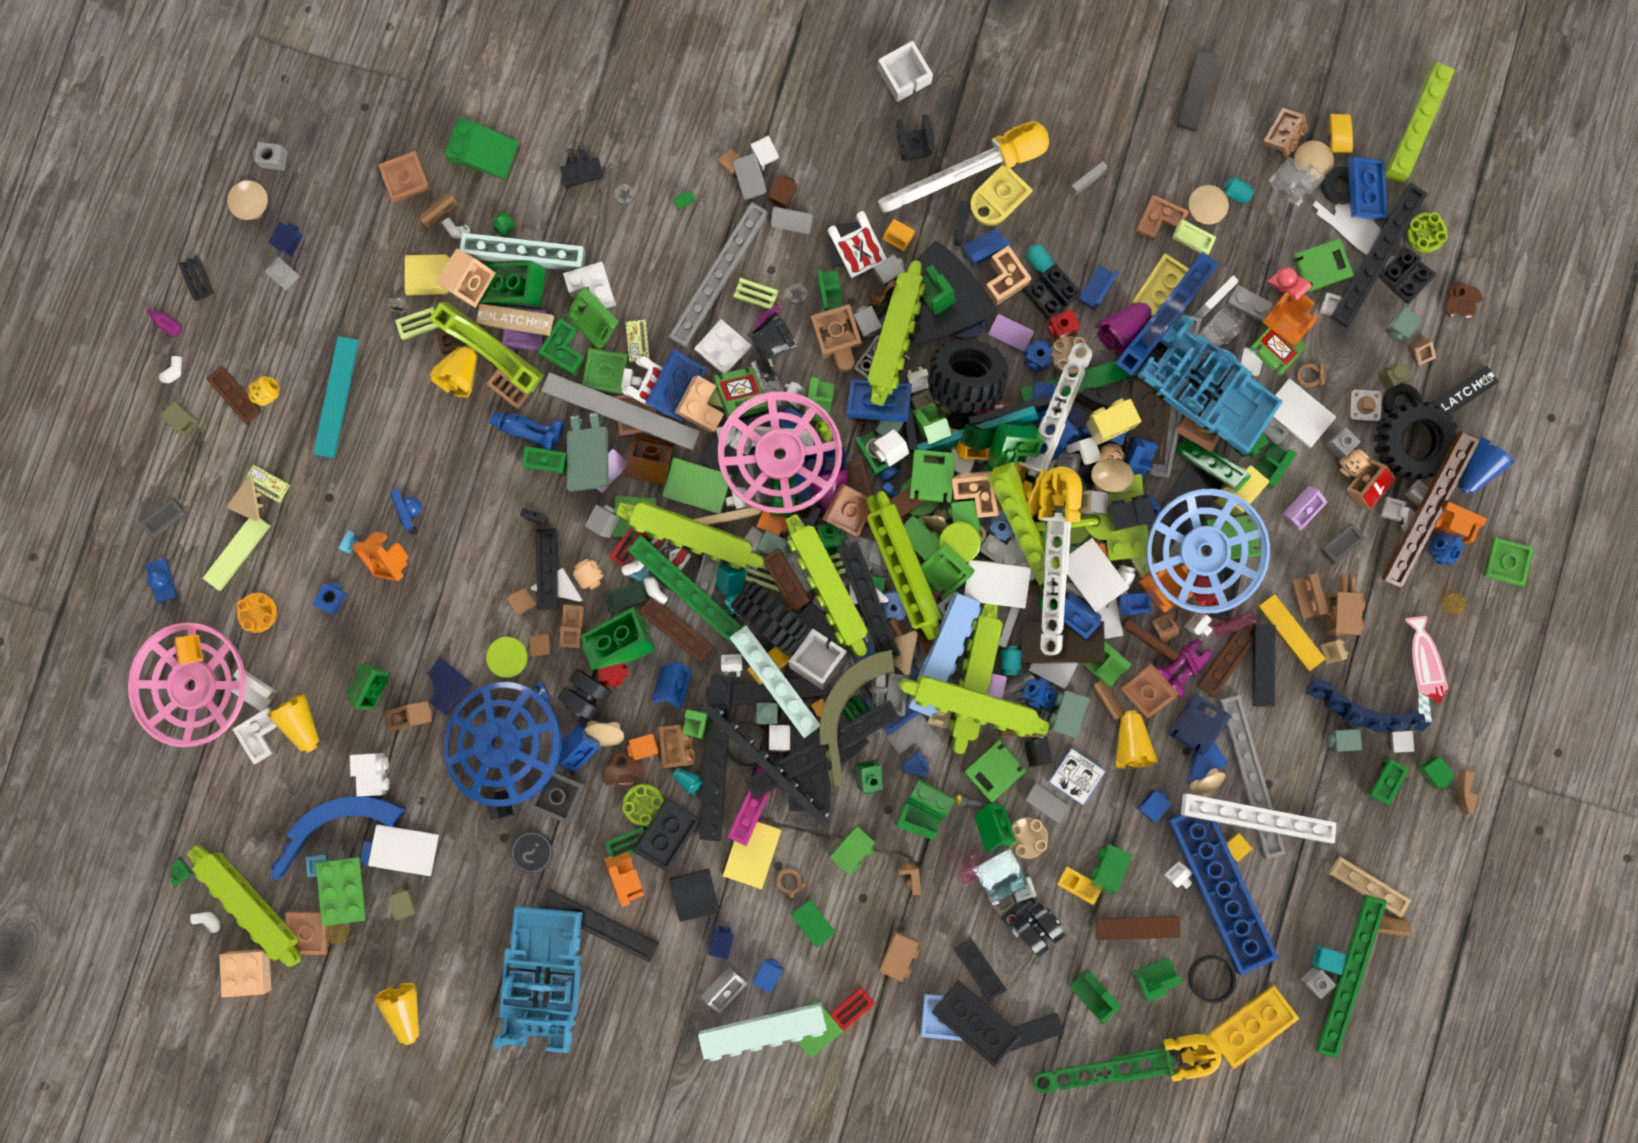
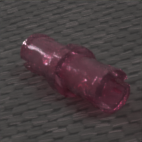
[1213,610,1257,637]

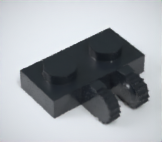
[560,145,604,188]

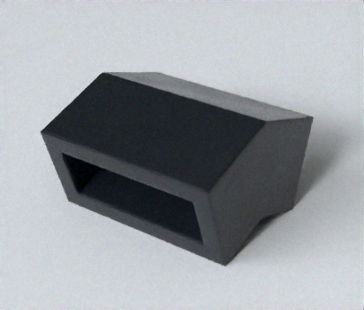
[1024,737,1053,767]
[485,790,514,820]

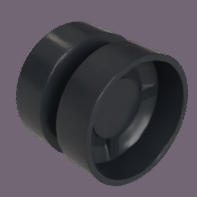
[557,668,613,721]
[1011,901,1066,958]

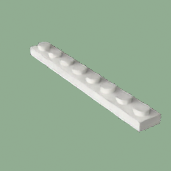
[1181,794,1336,844]

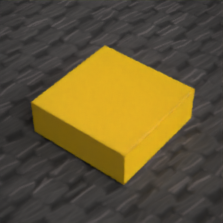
[1226,833,1253,862]

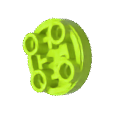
[1405,212,1448,253]
[939,521,981,562]
[486,637,528,678]
[623,784,664,826]

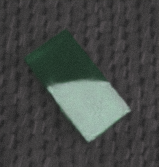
[604,581,649,613]

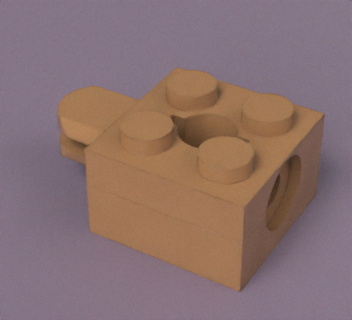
[811,304,862,372]
[1324,573,1365,637]

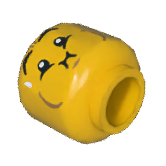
[248,376,280,406]

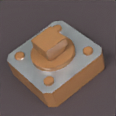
[1348,390,1382,422]

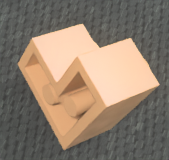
[984,245,1032,306]
[674,376,724,432]
[952,471,1002,518]

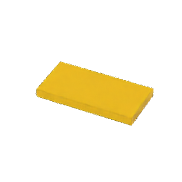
[1207,984,1299,1069]

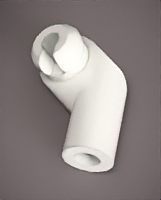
[442,218,471,239]
[159,356,182,383]
[622,560,644,576]
[643,576,668,604]
[190,912,221,933]

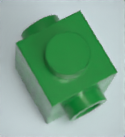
[855,760,883,794]

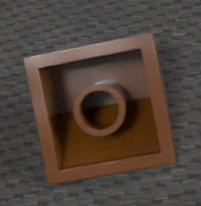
[625,434,675,485]

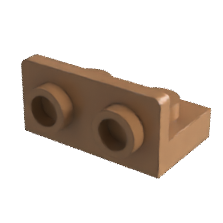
[1263,108,1308,158]
[1291,573,1329,619]
[658,724,695,768]
[898,862,921,895]

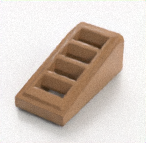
[485,368,530,410]

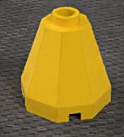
[430,345,477,398]

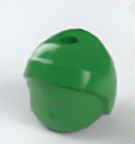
[492,212,515,236]

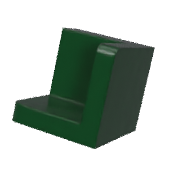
[961,423,996,451]

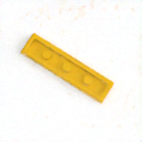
[1257,594,1325,671]

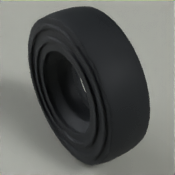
[1321,167,1350,204]
[1383,384,1421,414]

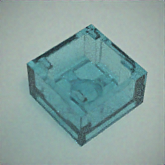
[973,849,1028,905]

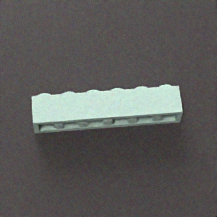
[460,233,586,271]
[730,626,820,738]
[698,1002,827,1061]

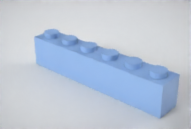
[906,591,981,717]

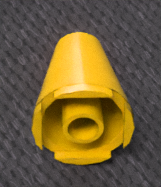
[267,693,319,753]
[1115,710,1158,769]
[375,983,419,1045]

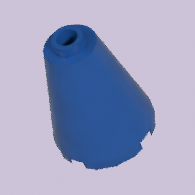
[1458,437,1514,494]

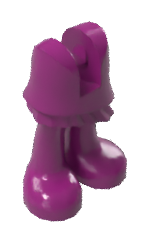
[1156,638,1212,698]

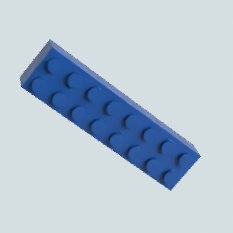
[1165,812,1279,975]

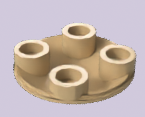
[1293,141,1334,181]
[227,180,268,220]
[1189,185,1229,224]
[1051,336,1088,375]
[1091,459,1133,493]
[584,721,624,747]
[1189,768,1226,797]
[1009,817,1048,859]

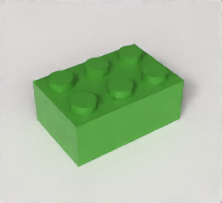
[316,856,366,927]

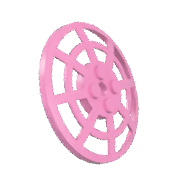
[718,391,842,513]
[128,623,246,747]

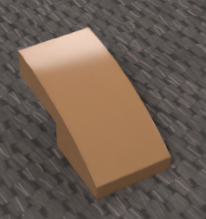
[559,604,585,648]
[1457,770,1478,815]

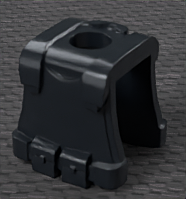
[896,114,935,161]
[748,312,797,361]

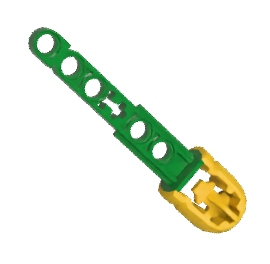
[1033,1034,1221,1093]

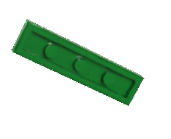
[1175,438,1251,492]

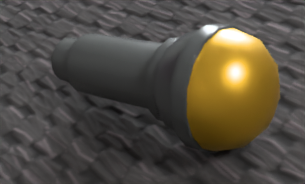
[954,794,986,808]

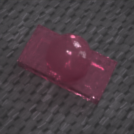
[958,852,999,886]

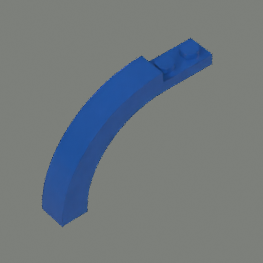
[1116,252,1219,375]
[270,796,406,880]

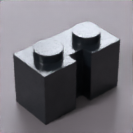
[1108,495,1156,532]

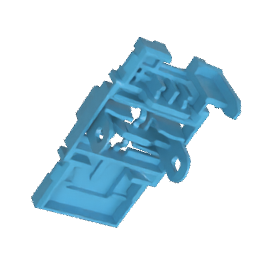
[1136,315,1283,455]
[493,906,582,1053]

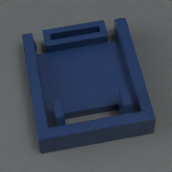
[1168,694,1231,756]

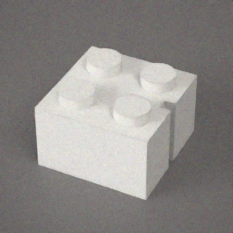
[877,41,933,102]
[789,629,847,690]

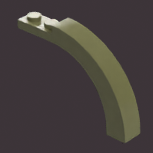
[820,650,895,787]

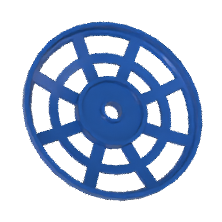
[444,682,562,806]

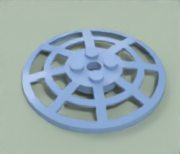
[1146,489,1270,613]

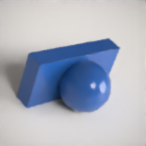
[390,488,422,532]
[145,558,178,603]
[1118,592,1152,615]

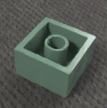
[1047,690,1090,738]

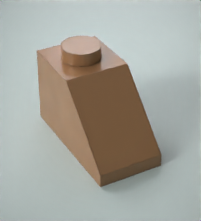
[385,701,432,732]

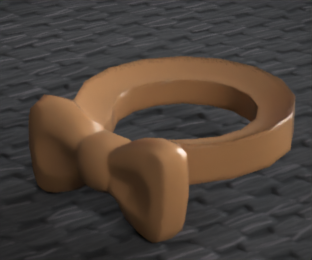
[1296,364,1325,388]
[777,869,806,899]

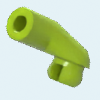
[816,421,833,453]

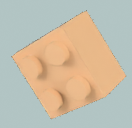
[436,248,495,307]
[219,949,271,998]

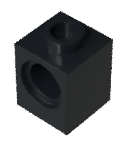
[791,499,821,527]

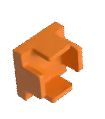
[1263,291,1319,347]
[1433,502,1487,544]
[352,532,408,581]
[1138,555,1194,613]
[604,852,644,907]

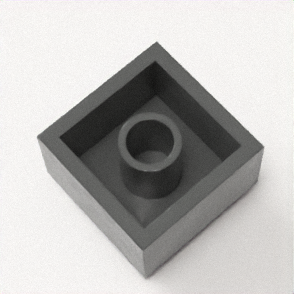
[529,771,587,824]

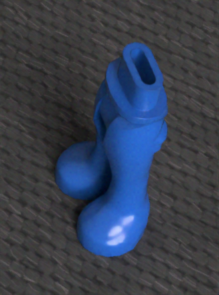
[489,411,564,451]

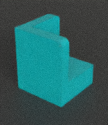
[715,563,746,596]
[1312,945,1347,975]

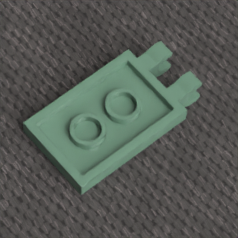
[567,412,609,492]

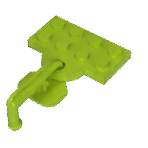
[1034,474,1148,561]

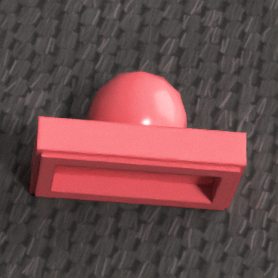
[1268,267,1312,300]

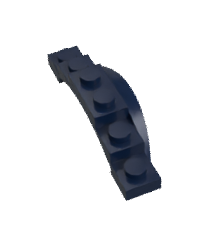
[1305,678,1433,733]

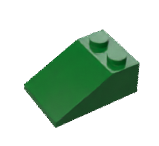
[445,117,519,180]
[478,261,546,308]
[581,607,656,670]
[346,662,391,710]

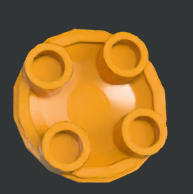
[237,592,277,633]

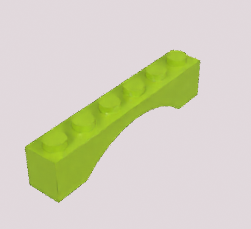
[1385,62,1455,184]
[429,302,545,394]
[988,462,1060,585]

